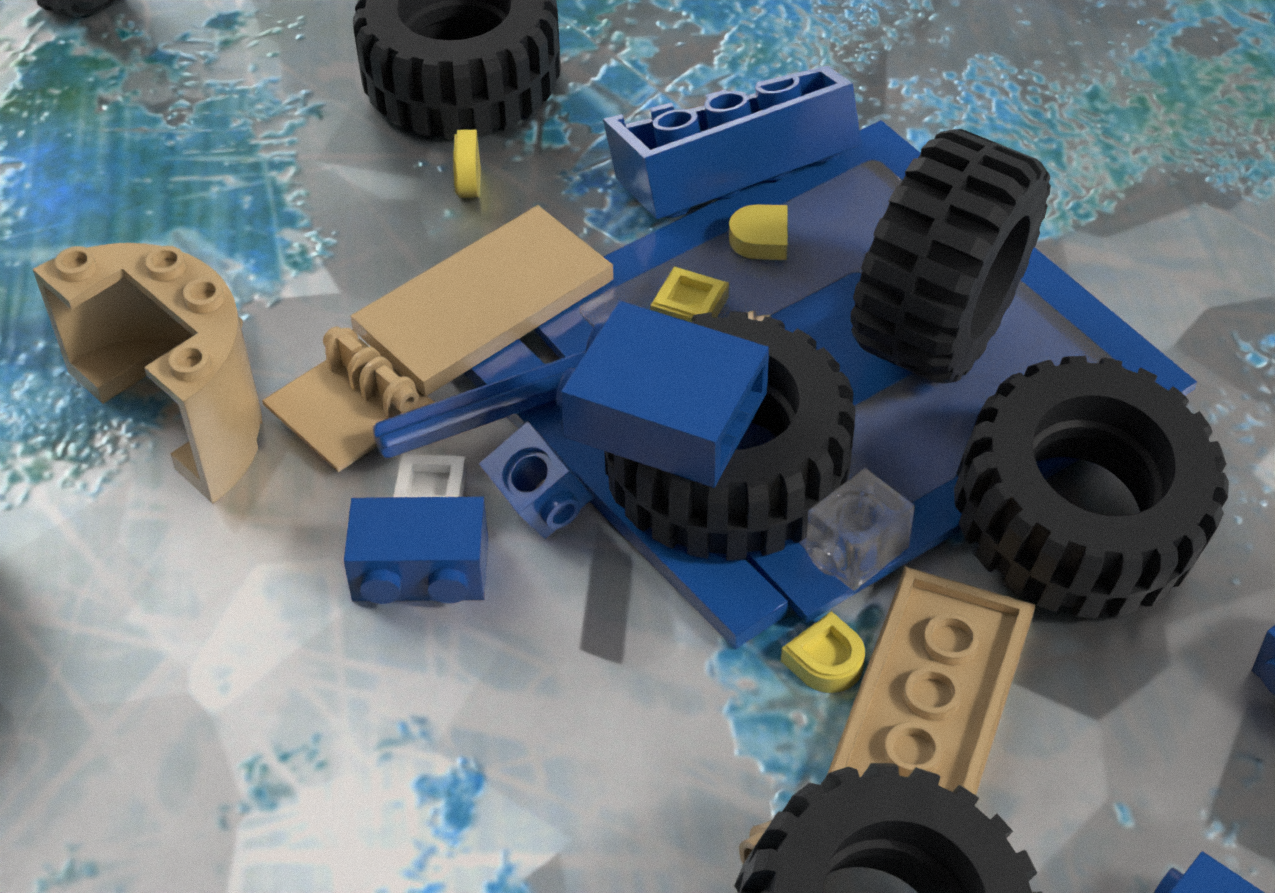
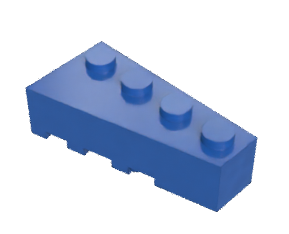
[603,65,862,219]

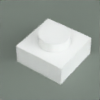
[393,453,467,497]

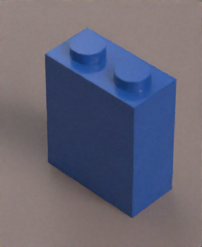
[556,300,769,488]

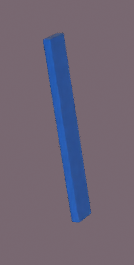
[463,339,788,650]

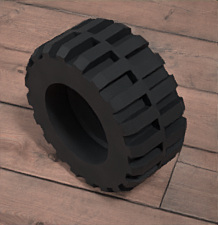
[353,0,561,139]
[850,129,1051,384]
[604,311,856,560]
[954,356,1229,618]
[734,763,1042,893]

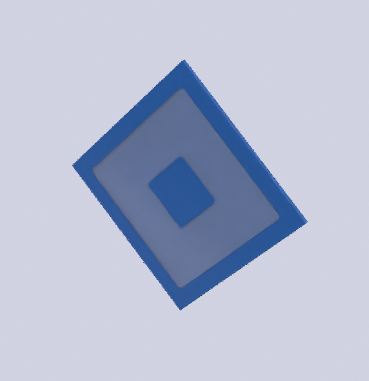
[533,120,1197,624]

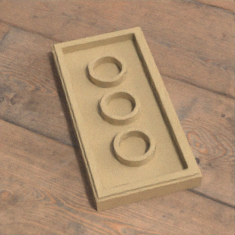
[350,205,614,397]
[827,567,1036,796]

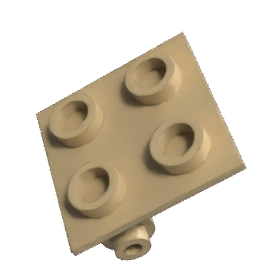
[262,326,435,472]

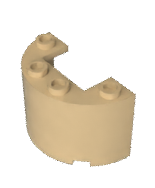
[33,243,263,504]

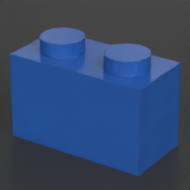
[344,496,488,604]

